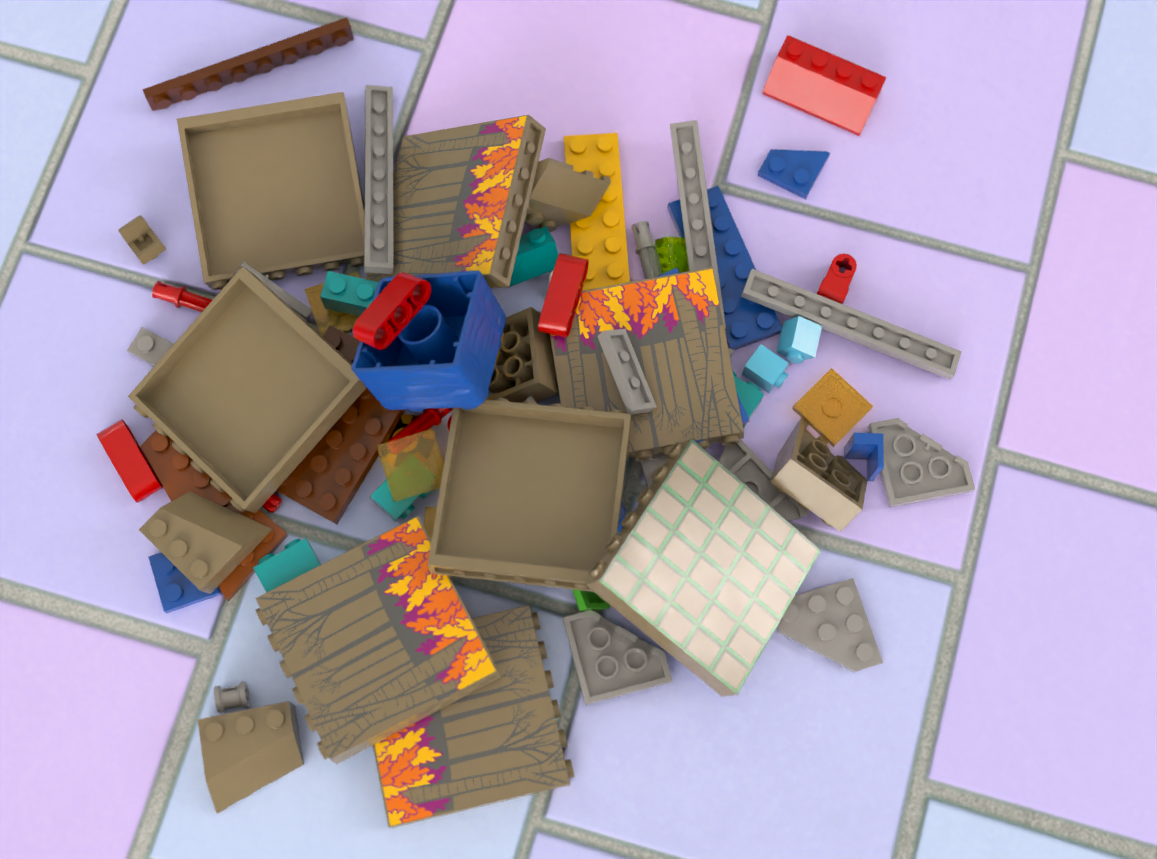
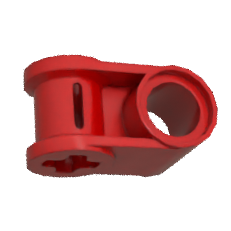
[817,253,857,304]

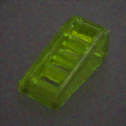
[655,236,689,274]

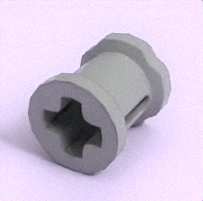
[214,681,250,713]

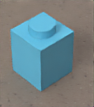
[776,316,822,363]
[742,344,789,393]

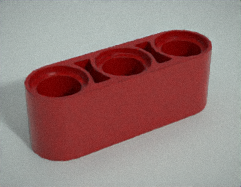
[538,253,589,338]
[353,272,431,350]
[97,419,163,503]

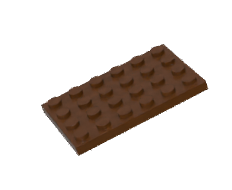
[276,325,406,525]

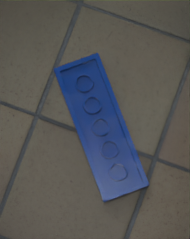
[667,185,782,351]

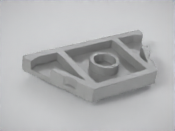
[719,439,809,522]

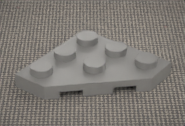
[868,418,975,508]
[776,578,883,673]
[563,610,673,705]

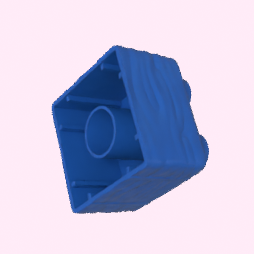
[352,271,506,412]

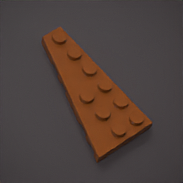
[140,430,289,601]

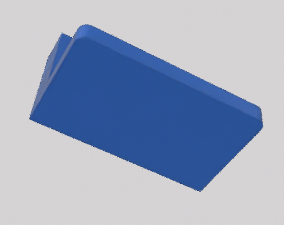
[844,433,884,481]

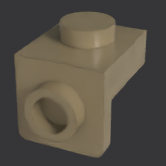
[118,215,166,265]

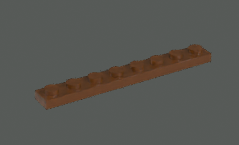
[142,17,354,111]

